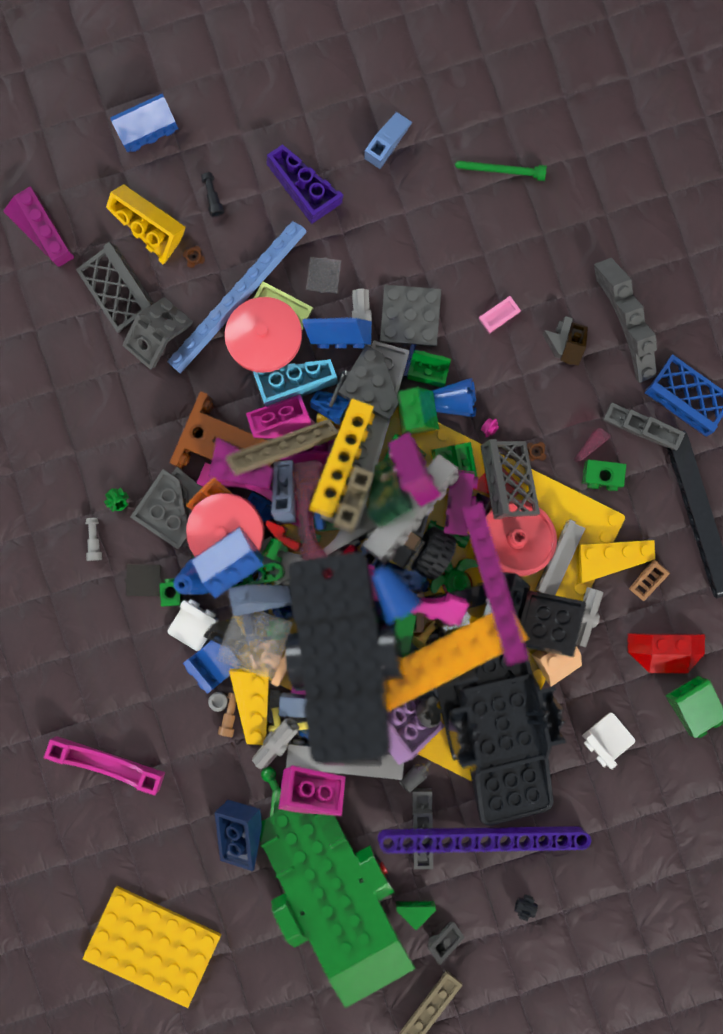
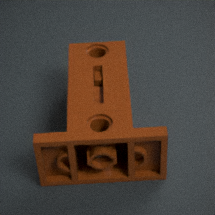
[169,391,280,480]

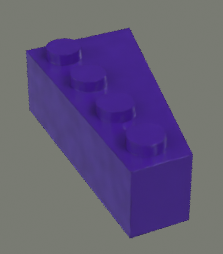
[267,144,344,224]

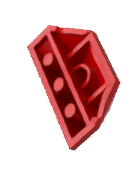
[627,633,705,673]

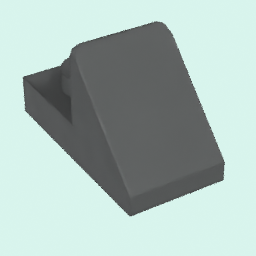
[543,316,573,358]
[428,922,465,964]

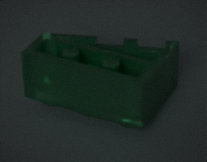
[367,457,414,528]

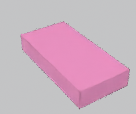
[479,296,521,334]

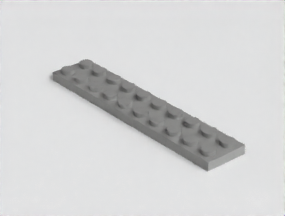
[320,340,410,530]

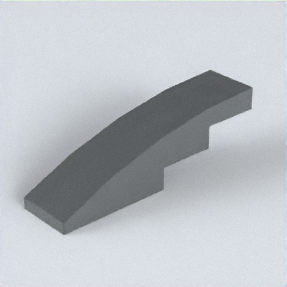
[603,403,685,451]
[412,788,433,869]

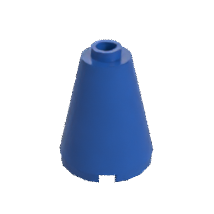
[432,378,476,417]
[174,558,210,595]
[372,565,423,624]

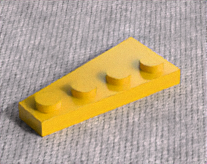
[578,540,655,583]
[229,669,269,745]

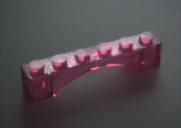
[293,460,333,580]

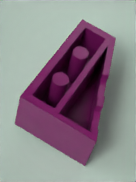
[388,432,442,507]
[209,437,274,489]
[444,470,478,535]

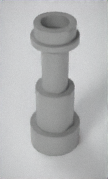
[85,518,102,561]

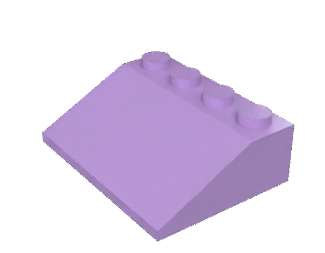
[388,697,444,765]

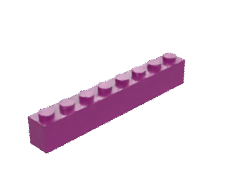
[462,502,528,665]

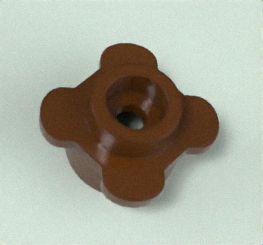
[183,246,205,268]
[527,442,546,462]

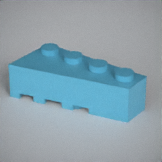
[253,359,338,406]

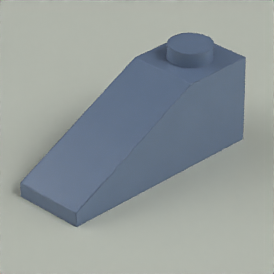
[272,460,297,524]
[228,585,292,617]

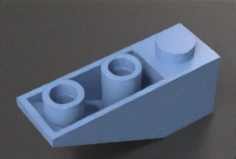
[365,112,412,169]

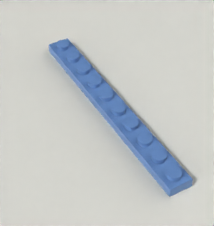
[167,221,307,374]

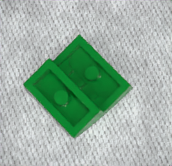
[431,442,477,477]

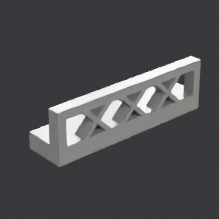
[535,520,585,595]

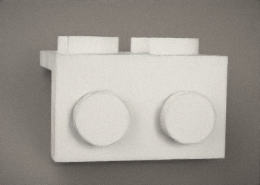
[168,599,220,651]
[582,712,635,769]

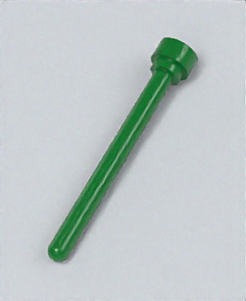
[455,161,547,181]

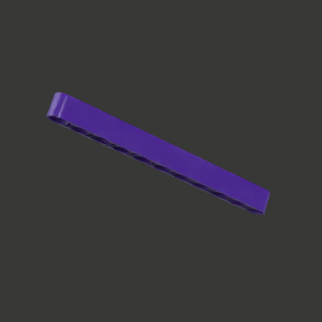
[377,826,591,853]

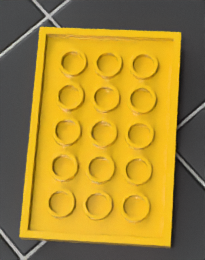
[82,886,221,1008]

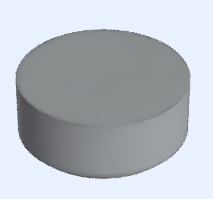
[208,692,228,712]

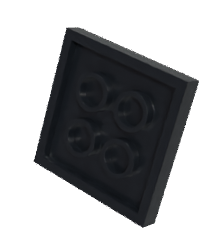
[520,590,586,658]

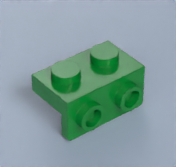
[407,350,451,387]

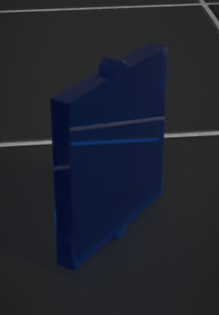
[404,344,415,378]

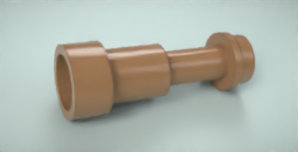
[218,692,236,737]

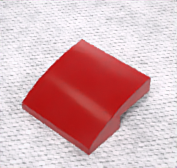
[266,520,303,551]

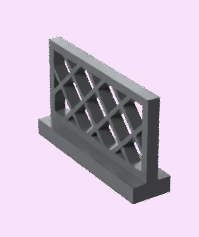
[76,242,154,333]
[480,439,540,520]

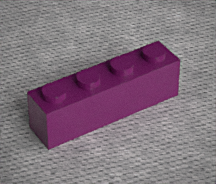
[3,186,75,267]

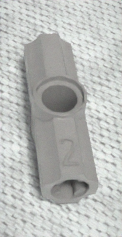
[352,289,371,349]
[577,587,604,647]
[252,718,299,769]

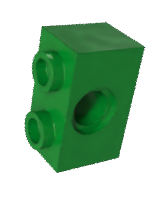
[582,460,626,491]

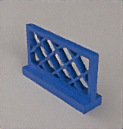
[645,354,723,437]

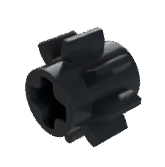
[514,894,538,921]

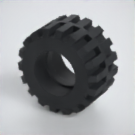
[410,526,456,580]

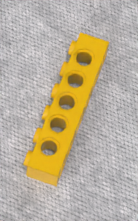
[310,399,375,518]

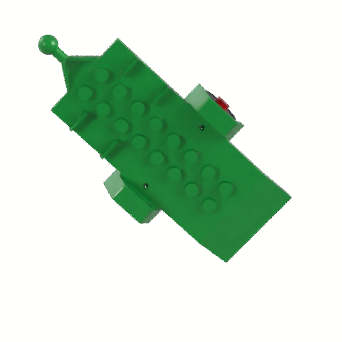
[260,766,415,1008]

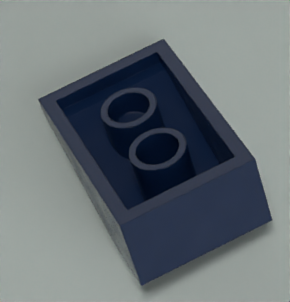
[215,800,262,871]

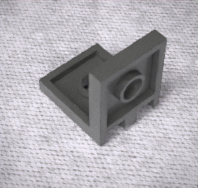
[122,297,193,370]

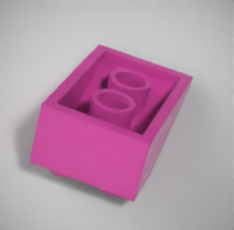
[246,394,312,438]
[279,766,346,816]

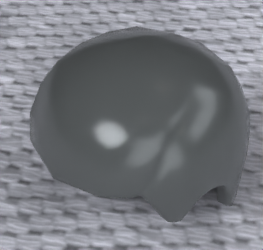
[416,695,442,728]

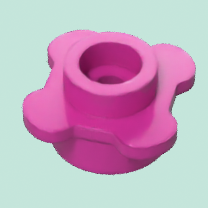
[481,418,498,438]

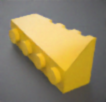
[106,184,186,264]

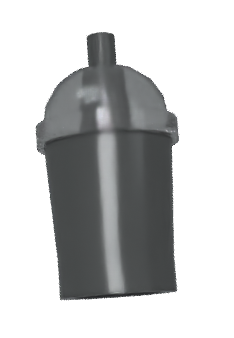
[399,761,431,793]

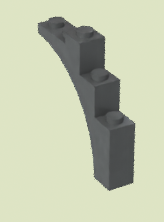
[594,257,657,383]

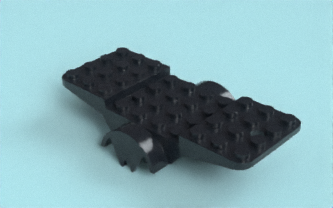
[285,553,404,764]
[448,647,566,826]

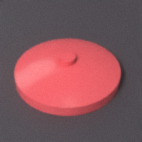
[225,297,302,373]
[186,493,264,557]
[486,500,557,576]

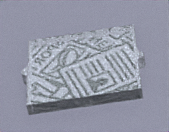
[306,257,341,294]

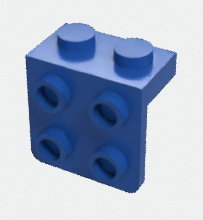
[183,636,241,694]

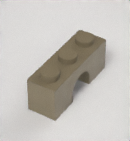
[334,467,374,534]

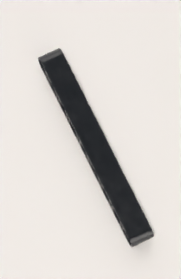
[666,430,723,599]

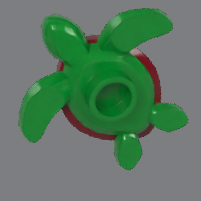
[430,558,478,594]

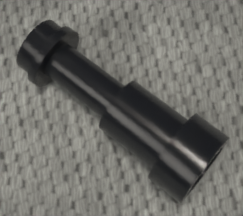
[201,172,225,217]

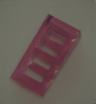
[574,428,611,462]

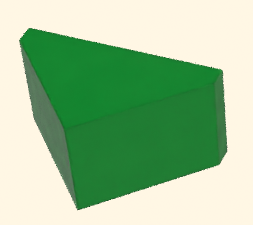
[396,901,436,930]

